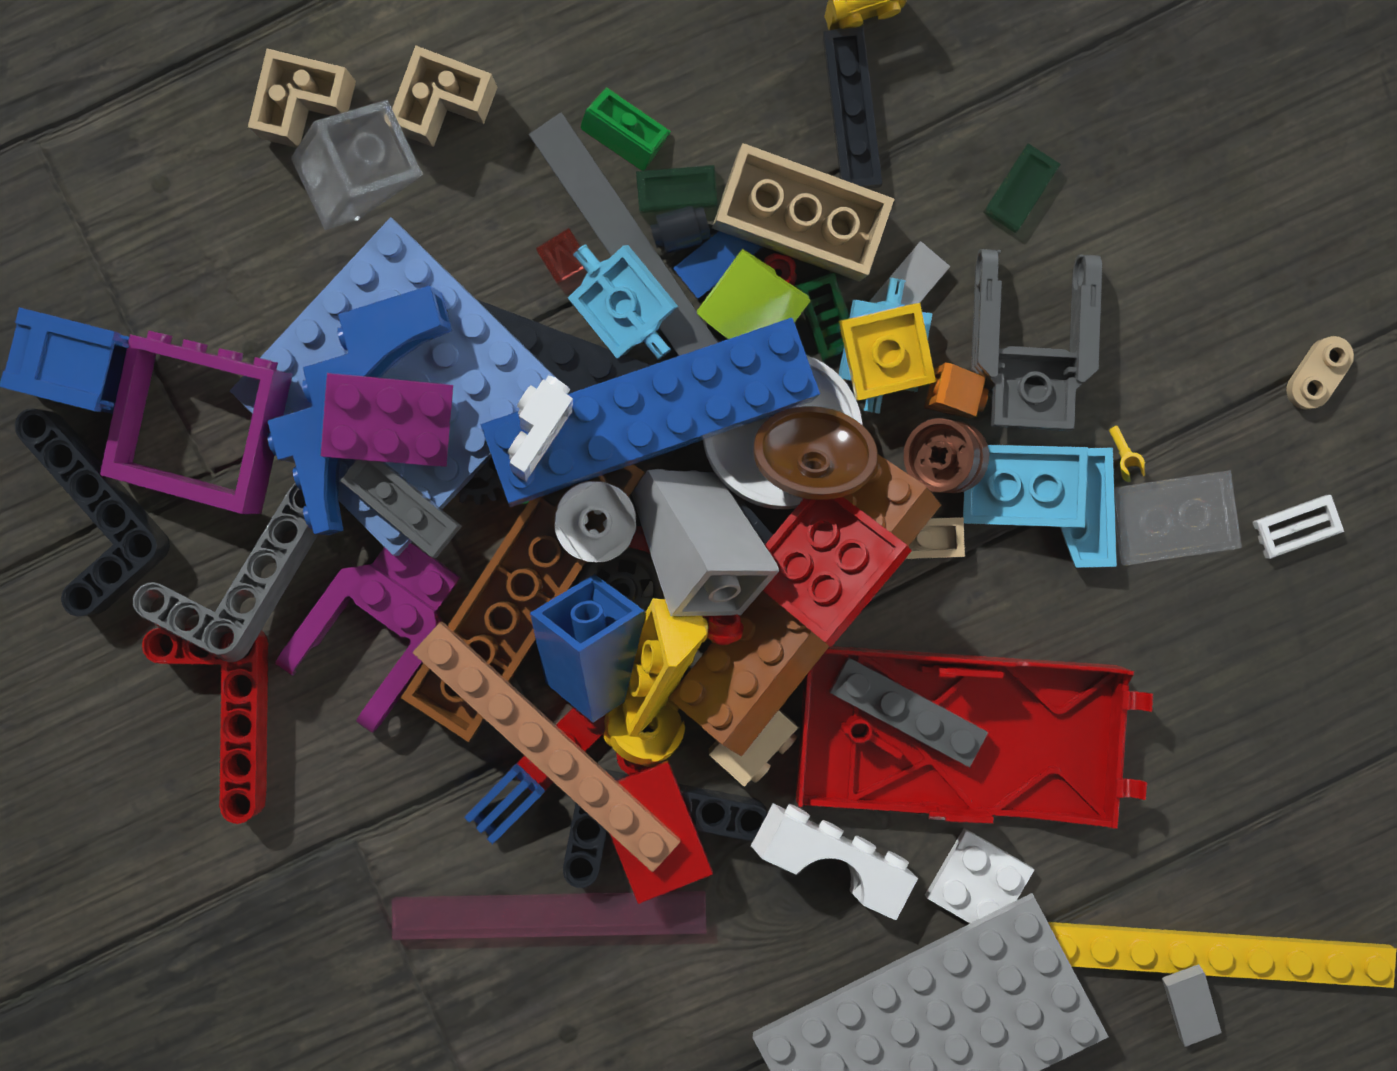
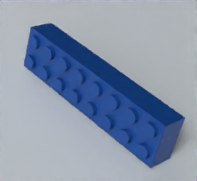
[480,318,820,507]

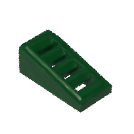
[793,271,849,360]

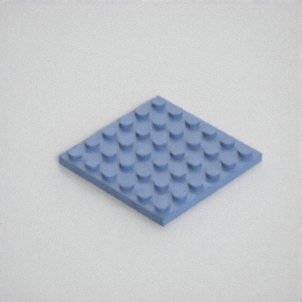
[230,217,560,556]

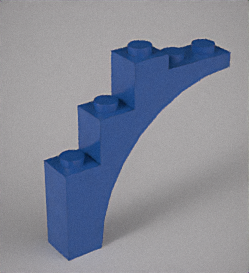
[267,285,452,535]

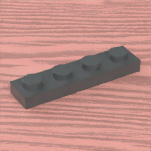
[829,656,988,767]

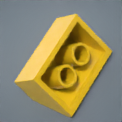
[622,598,708,737]

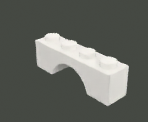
[751,803,918,920]

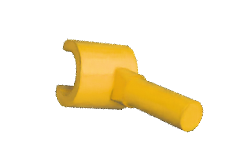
[1109,426,1145,482]

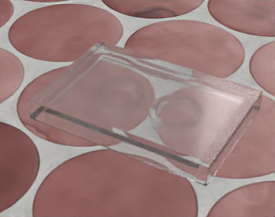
[1114,470,1242,565]

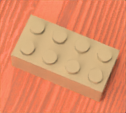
[712,143,894,281]

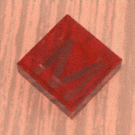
[536,228,584,284]

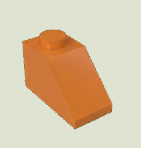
[924,362,989,419]

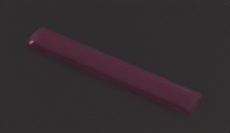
[392,891,706,940]

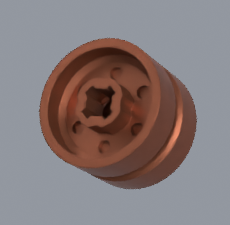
[904,418,989,493]

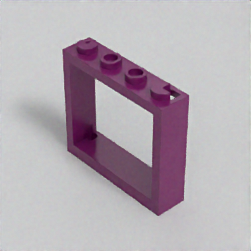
[100,330,293,514]

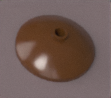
[754,406,877,500]

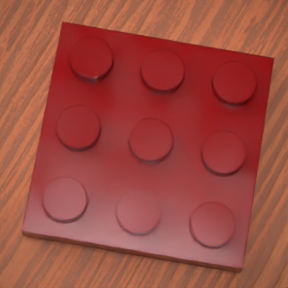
[762,497,912,647]

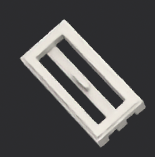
[1253,495,1344,559]

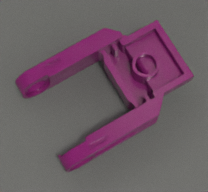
[275,542,462,733]

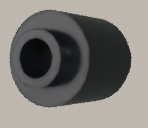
[650,205,711,254]

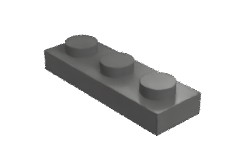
[340,460,462,558]

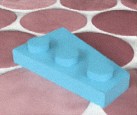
[1060,448,1117,568]

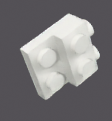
[507,375,573,482]

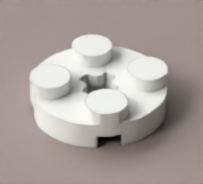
[555,482,636,562]

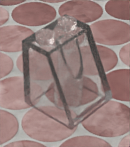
[291,99,423,231]

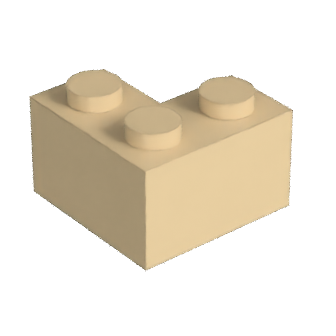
[387,45,497,147]
[248,49,356,148]

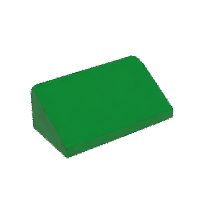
[580,87,671,171]

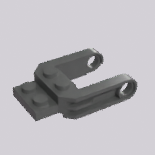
[971,249,1102,431]

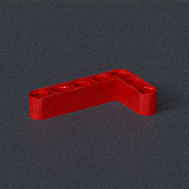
[142,625,268,824]

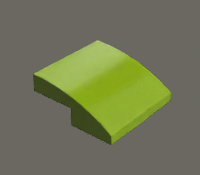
[697,248,810,339]

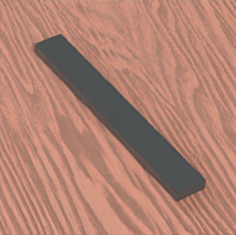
[529,112,718,356]

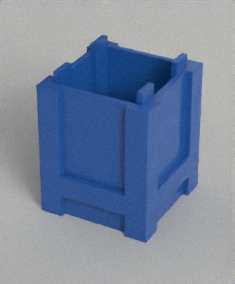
[0,307,129,414]

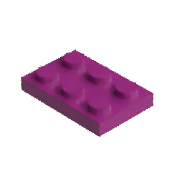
[321,373,453,467]

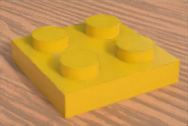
[839,303,936,401]

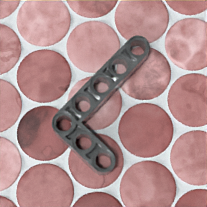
[133,483,318,662]

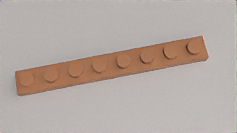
[412,622,680,872]

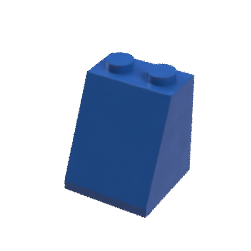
[530,574,645,722]

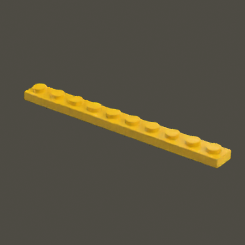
[1048,922,1397,988]

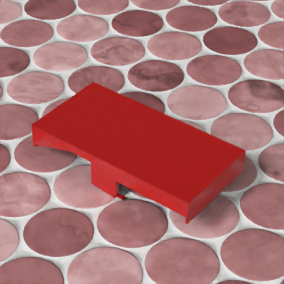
[796,646,1153,829]

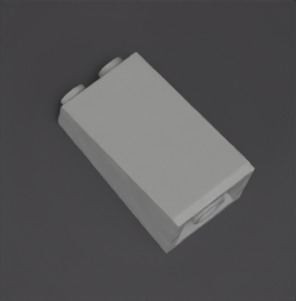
[631,469,779,616]

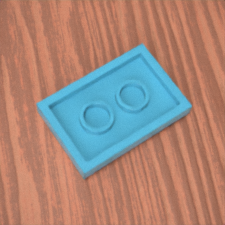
[963,445,1088,528]

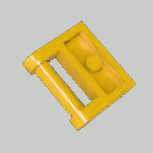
[825,0,906,30]

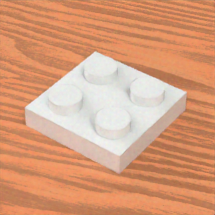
[925,828,1034,923]

